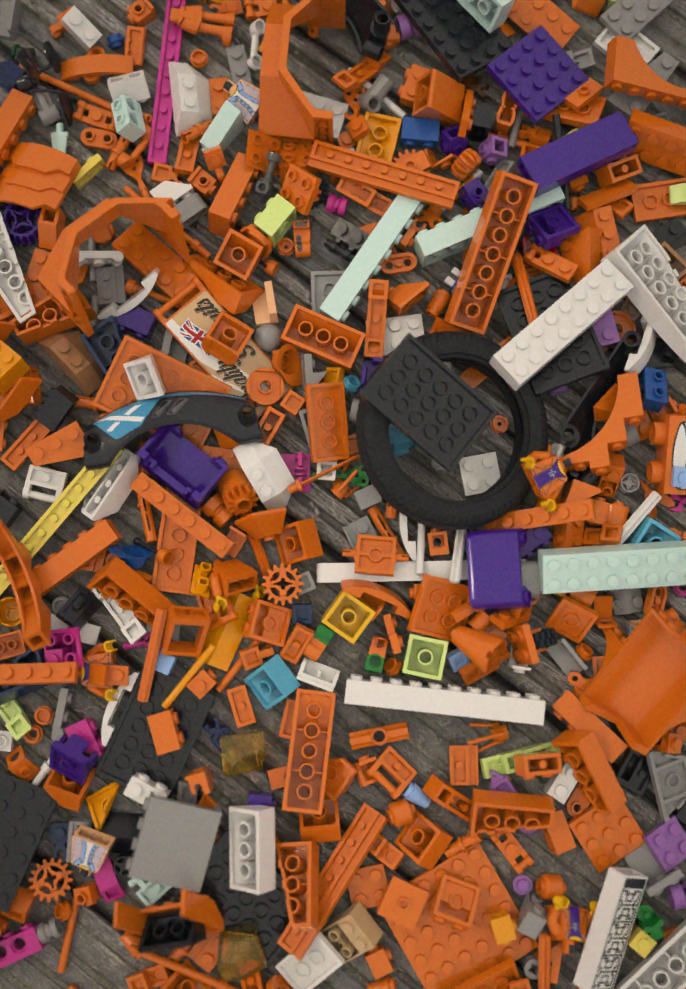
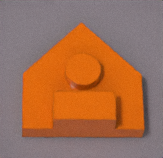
[324,758,359,802]

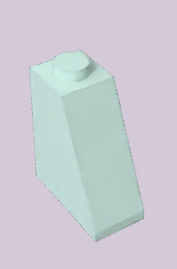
[199,100,244,153]

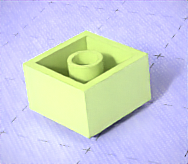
[254,194,297,248]
[402,633,449,681]

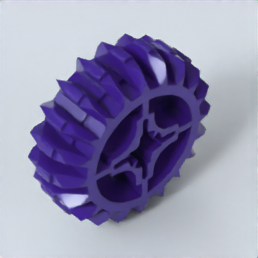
[1,203,50,247]

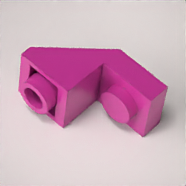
[93,854,126,903]

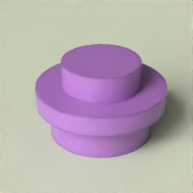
[512,874,533,895]

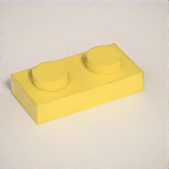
[73,153,105,190]

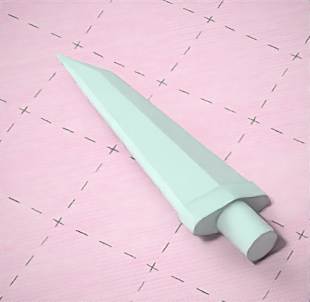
[51,123,69,153]

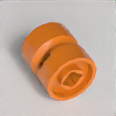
[201,493,235,529]

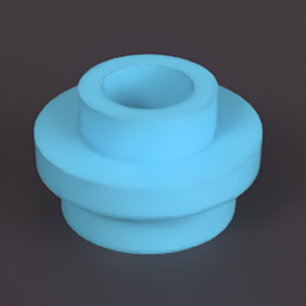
[343,375,361,393]

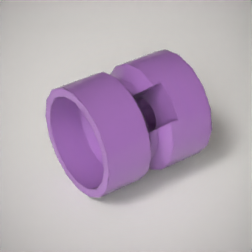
[395,14,421,41]
[666,880,686,911]

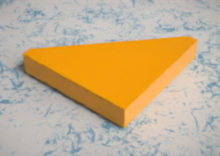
[86,782,120,831]

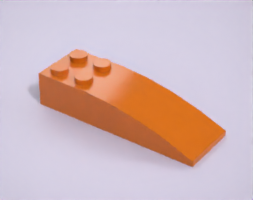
[281,688,336,815]

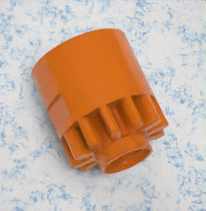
[217,469,259,516]

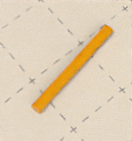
[161,643,217,709]

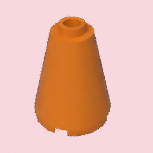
[450,625,507,674]

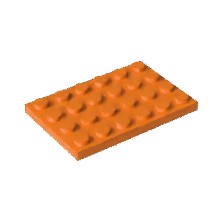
[92,334,232,450]

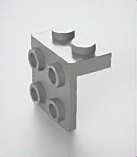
[624,843,684,897]

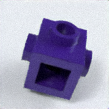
[440,125,468,156]
[458,177,488,211]

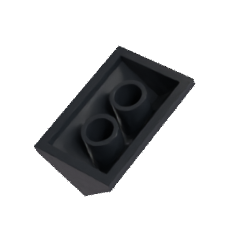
[91,811,144,854]
[137,909,207,954]

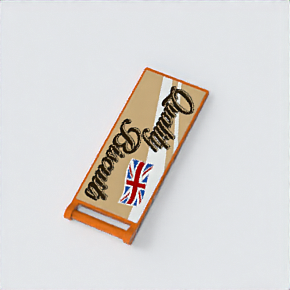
[152,276,293,419]

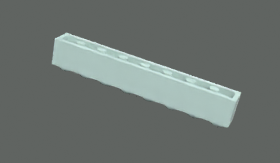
[319,195,424,322]

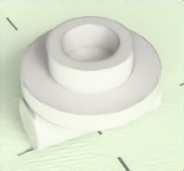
[551,443,566,457]

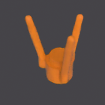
[330,454,366,500]
[467,721,509,753]

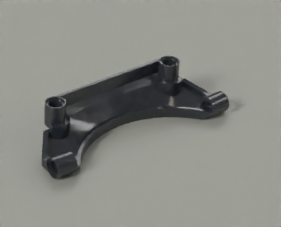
[559,331,679,485]

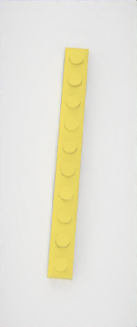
[0,449,124,596]

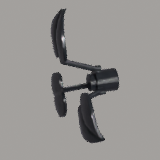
[14,41,74,127]

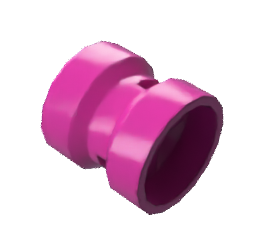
[326,193,348,217]

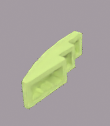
[479,741,562,779]

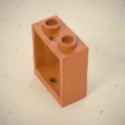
[160,605,211,657]

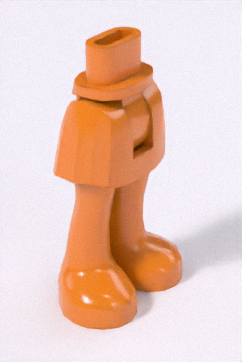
[169,5,236,47]

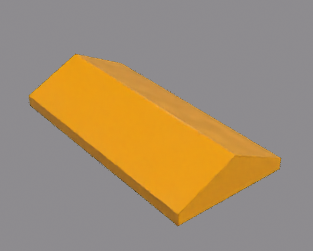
[356,111,402,190]
[195,593,254,672]

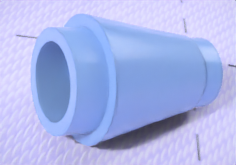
[401,782,431,808]

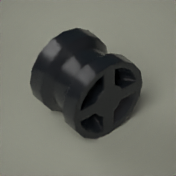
[113,853,132,877]

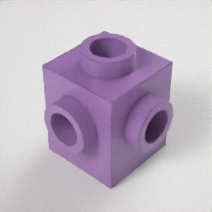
[478,135,508,166]

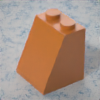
[412,68,465,127]

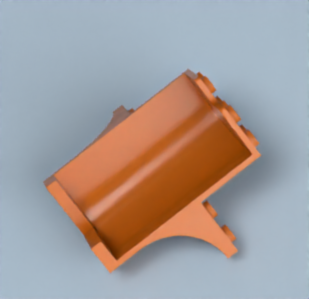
[579,608,686,756]

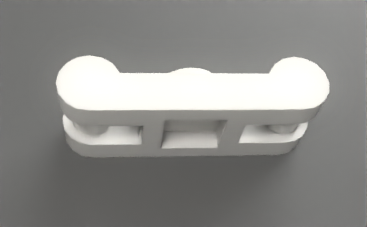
[79,251,124,268]

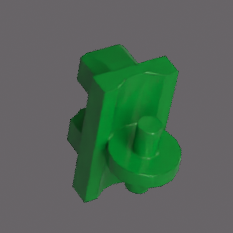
[635,904,665,941]

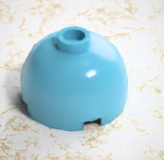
[388,424,418,457]

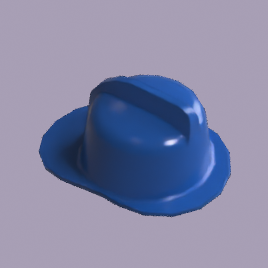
[108,545,153,570]

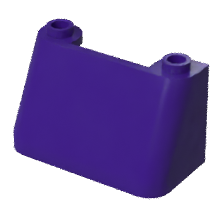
[137,424,229,510]
[466,528,532,612]

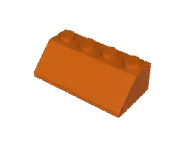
[574,205,620,263]
[280,304,366,373]

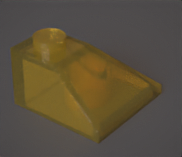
[219,730,266,776]
[217,931,267,981]

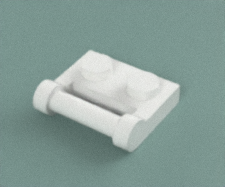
[22,464,69,503]

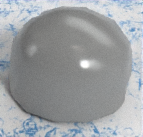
[254,323,282,352]

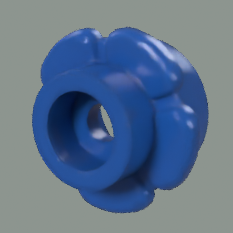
[107,33,124,50]

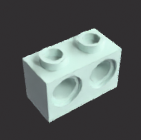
[111,93,146,142]

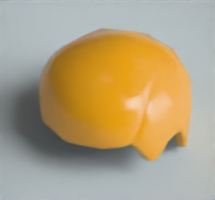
[0,597,21,627]

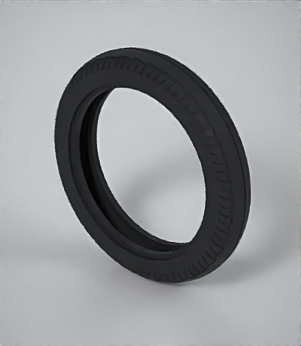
[356,331,548,530]

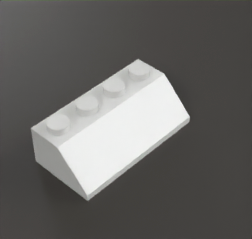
[229,805,276,895]

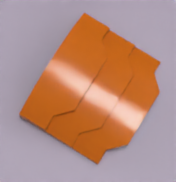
[0,142,81,212]

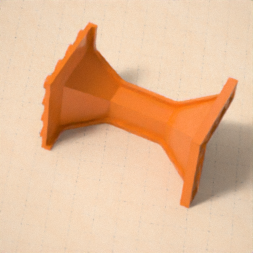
[258,0,346,145]
[37,197,191,337]

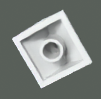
[123,354,166,401]

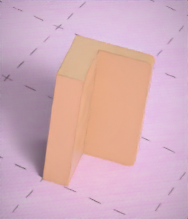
[253,281,279,326]

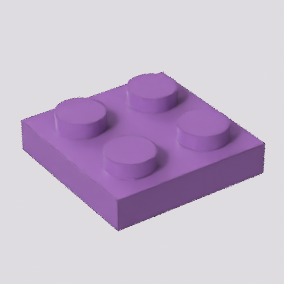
[643,815,686,873]

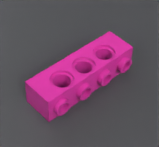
[0,921,48,969]

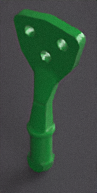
[310,464,370,488]

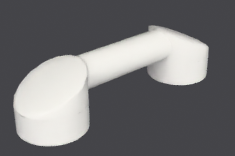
[247,19,266,71]

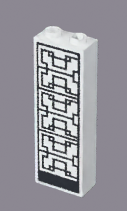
[573,867,648,989]

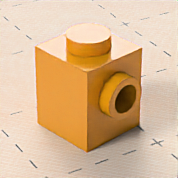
[487,910,517,946]

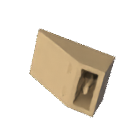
[320,901,383,964]

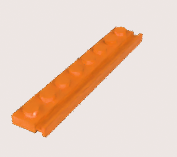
[307,139,460,211]
[277,803,389,961]

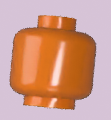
[385,798,416,828]
[535,873,567,901]

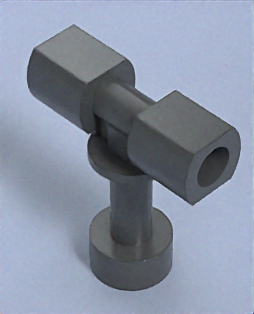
[255,151,282,198]

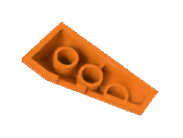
[189,254,264,314]

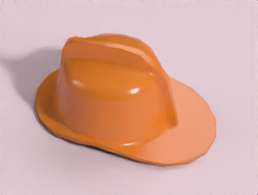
[271,344,302,387]

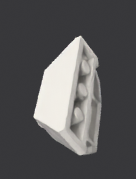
[168,61,212,137]
[233,442,295,510]
[81,448,139,521]

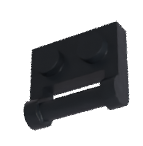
[615,745,651,796]

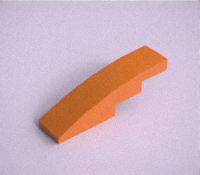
[335,178,393,218]

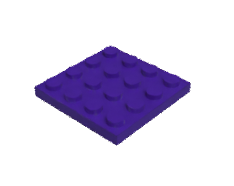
[486,25,589,125]

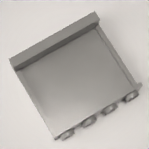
[125,791,222,893]

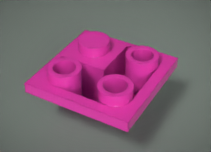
[44,627,84,667]

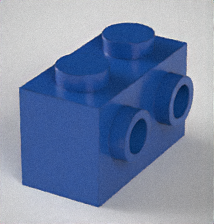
[638,366,669,413]

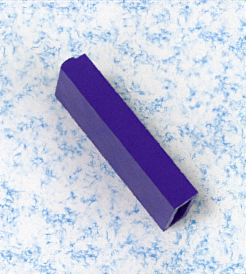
[516,111,639,198]

